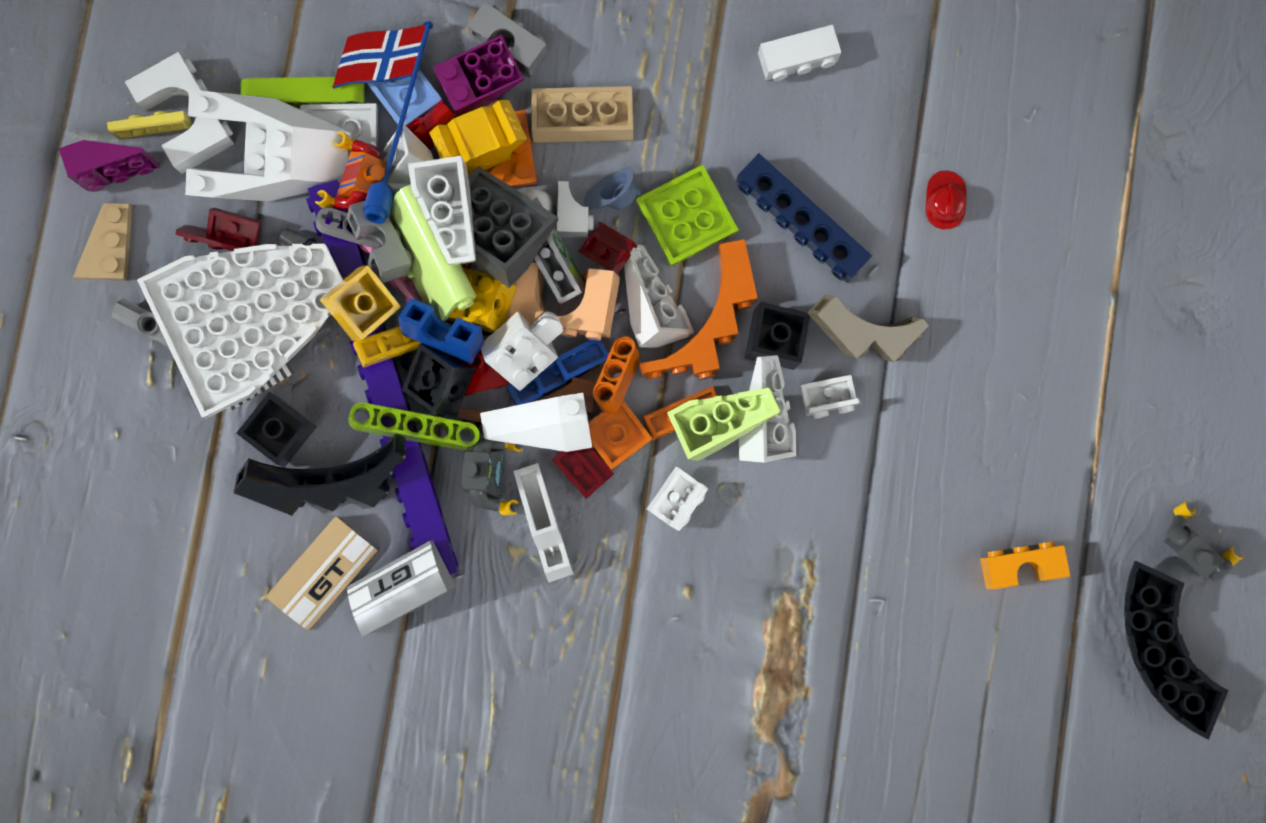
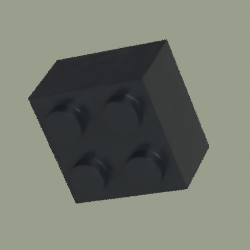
[745,302,810,370]
[236,392,317,467]

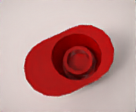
[925,170,967,230]

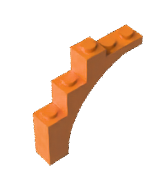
[639,239,758,380]

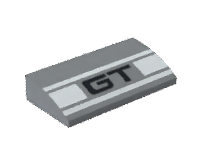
[347,540,456,637]

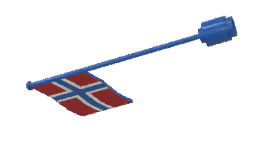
[332,21,433,224]

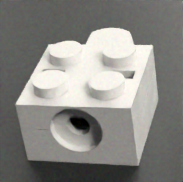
[481,311,563,391]

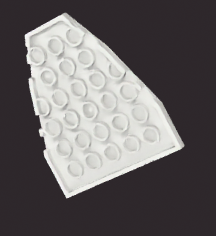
[137,244,344,419]

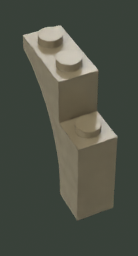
[808,295,929,362]

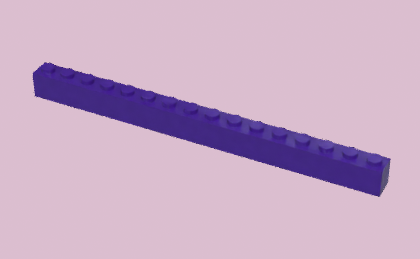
[306,179,461,575]

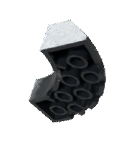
[1124,561,1229,740]

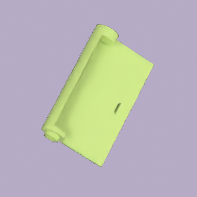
[390,184,476,322]

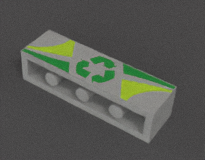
[532,197,586,304]

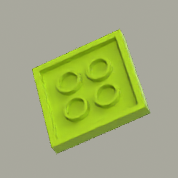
[636,165,739,267]

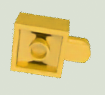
[448,268,517,333]

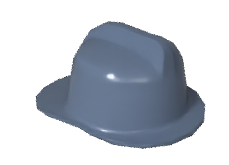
[584,167,641,210]

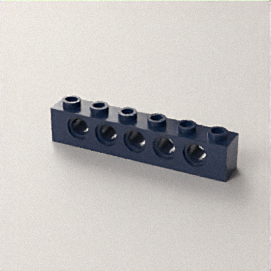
[736,153,872,283]

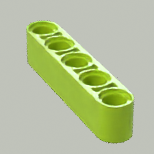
[241,77,365,109]
[348,403,480,450]

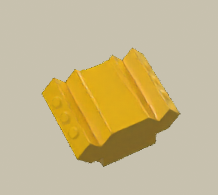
[429,100,527,174]

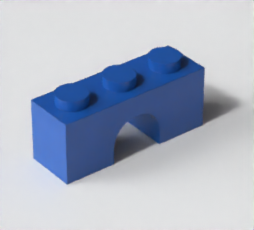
[398,298,484,364]

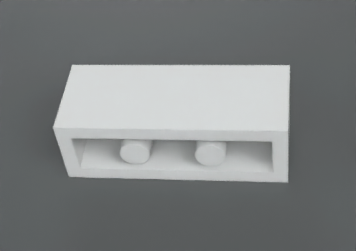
[758,25,841,81]

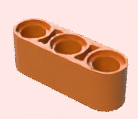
[593,337,641,414]

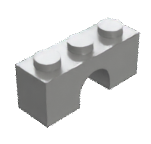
[467,2,548,77]
[347,201,412,283]

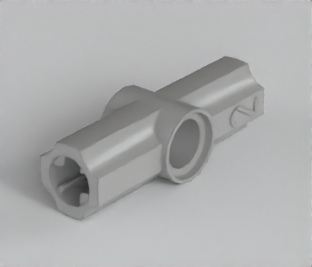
[111,298,169,347]

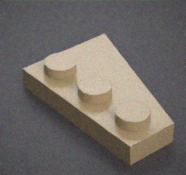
[73,203,132,281]

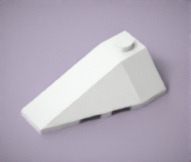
[383,125,433,195]
[408,156,476,265]
[624,244,695,348]
[739,355,796,463]
[480,393,592,452]

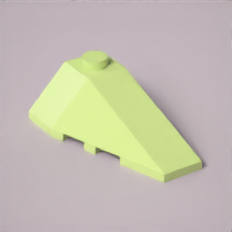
[667,388,781,461]

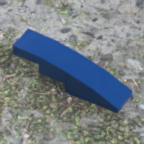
[506,340,609,406]

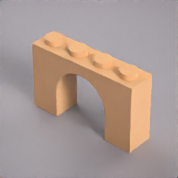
[506,262,620,341]

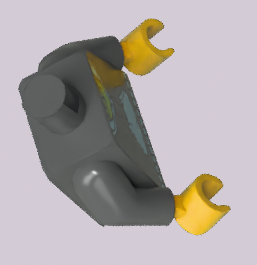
[461,438,523,516]
[1164,501,1244,581]

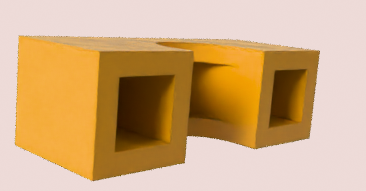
[980,541,1071,589]

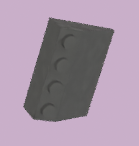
[468,166,558,288]

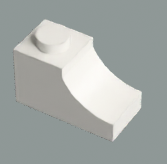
[557,181,594,238]

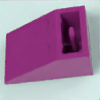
[433,35,524,117]
[59,140,160,192]

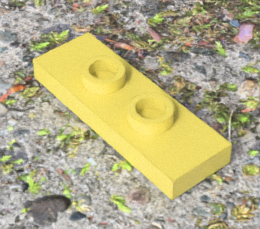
[107,111,192,139]

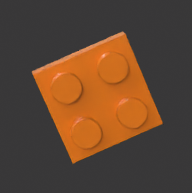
[588,400,653,470]

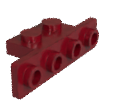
[175,207,262,251]

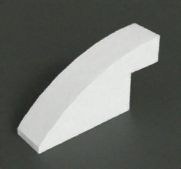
[513,463,573,582]

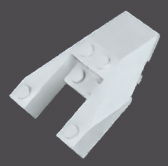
[185,90,351,201]

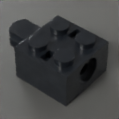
[401,343,475,415]

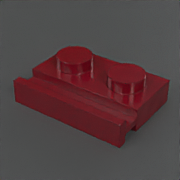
[579,221,638,275]
[552,448,614,499]

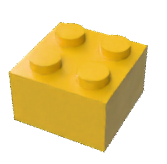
[319,265,401,341]

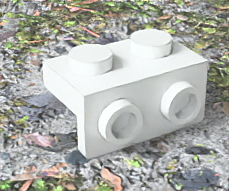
[800,375,860,419]
[647,467,708,531]

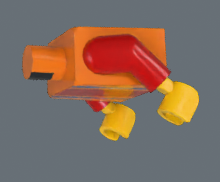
[315,132,387,210]

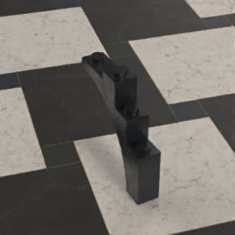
[233,433,407,516]

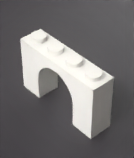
[125,52,234,174]

